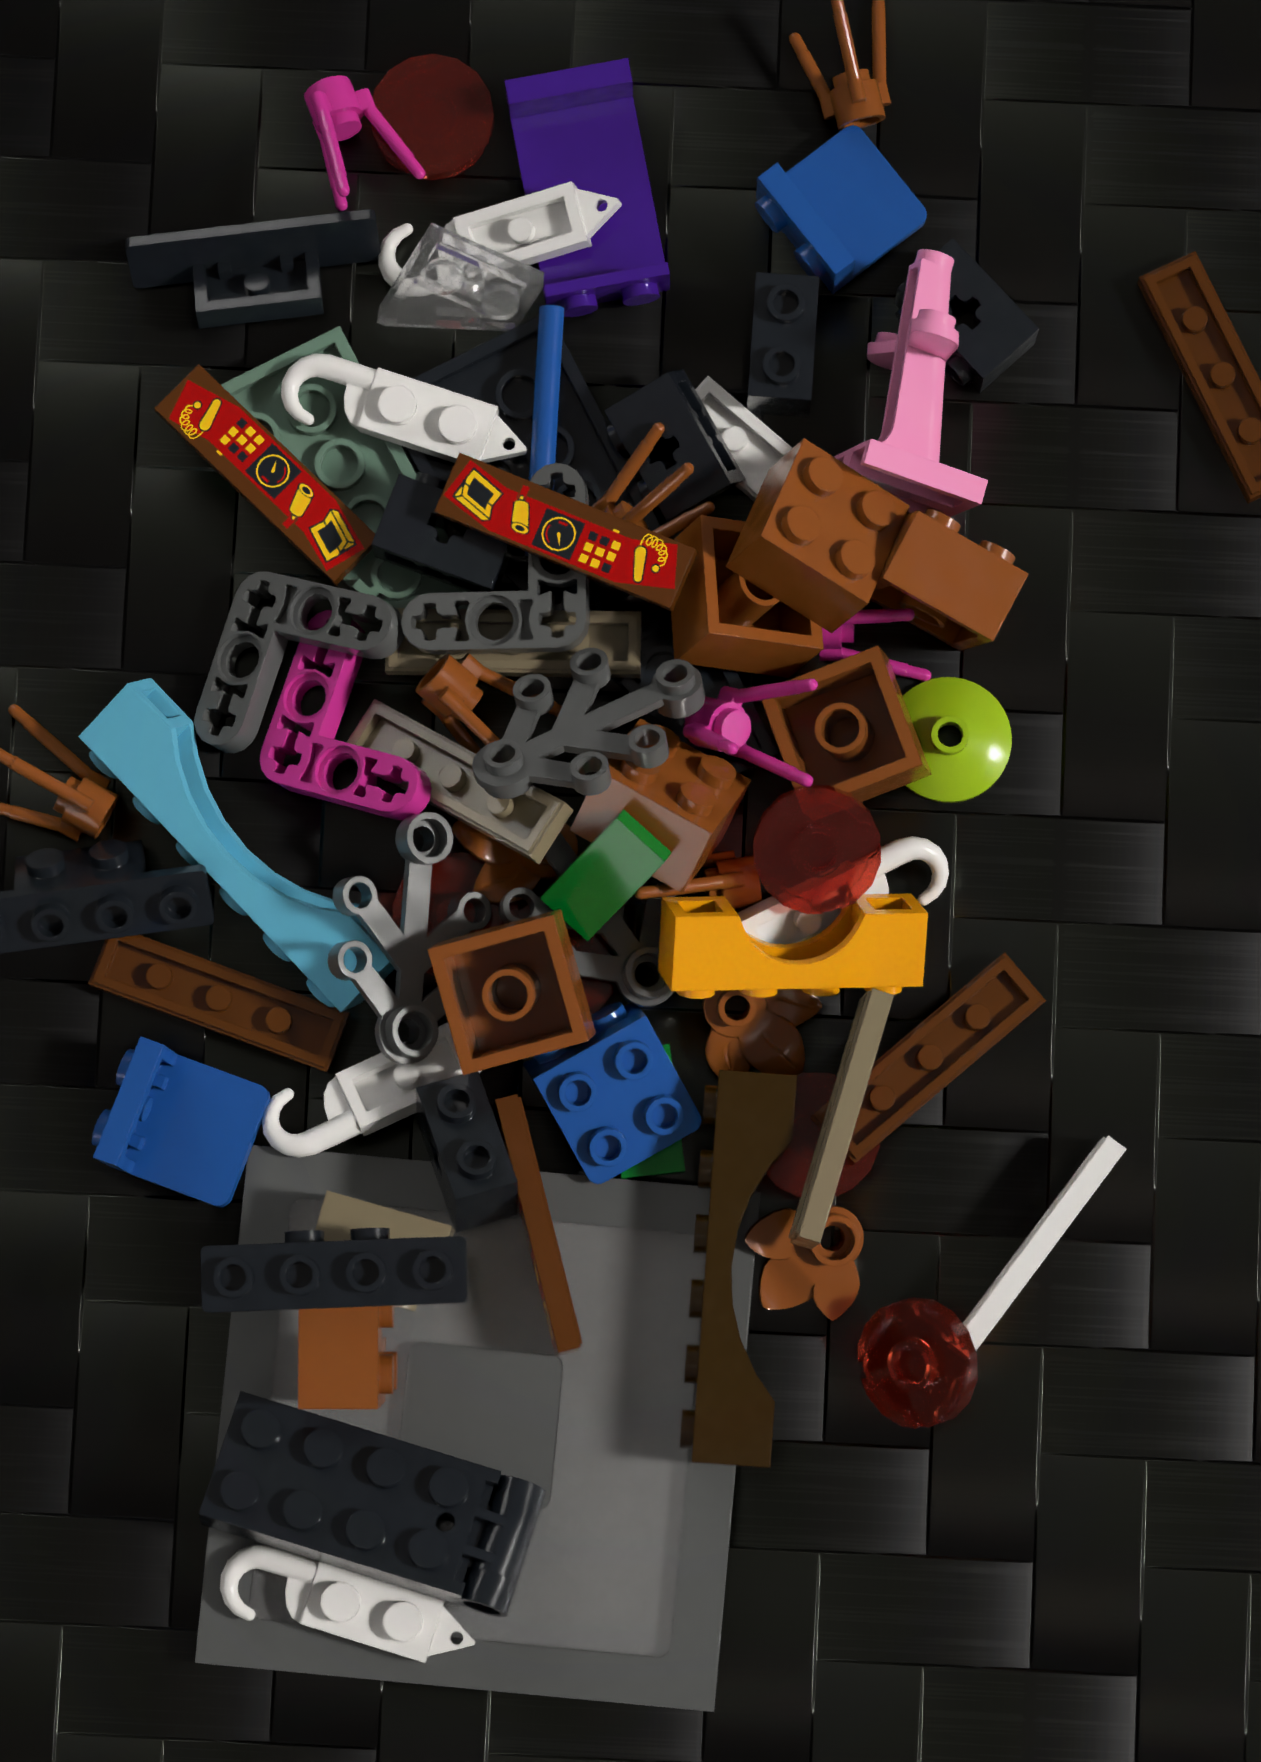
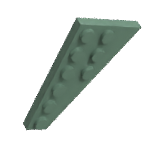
[221,326,469,609]

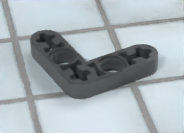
[401,463,590,655]
[194,572,405,753]

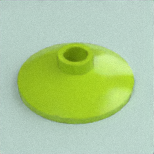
[903,677,1012,803]

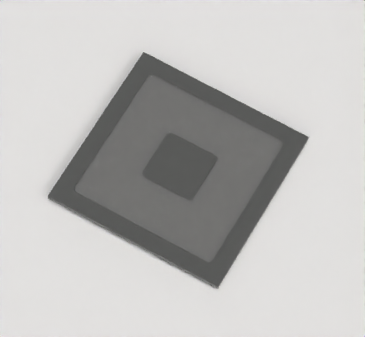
[195,1145,761,1712]

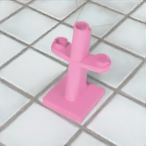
[834,249,988,517]

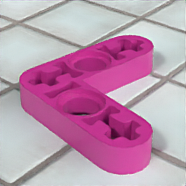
[260,610,432,820]

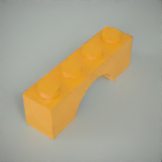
[658,893,928,999]

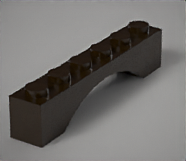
[679,1070,797,1469]

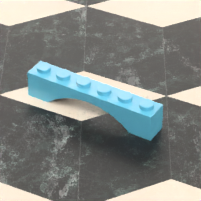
[78,678,395,1012]

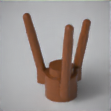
[789,0,891,131]
[592,422,715,538]
[415,653,562,754]
[0,704,120,842]
[634,850,762,913]

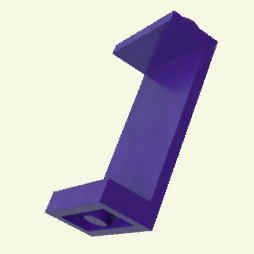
[505,58,670,317]

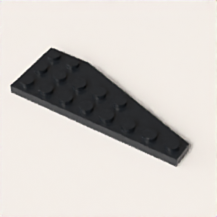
[405,316,779,775]

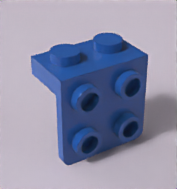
[755,125,927,294]
[523,1002,701,1184]
[92,1036,271,1207]

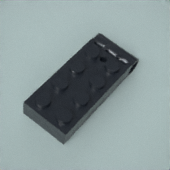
[199,1391,546,1617]

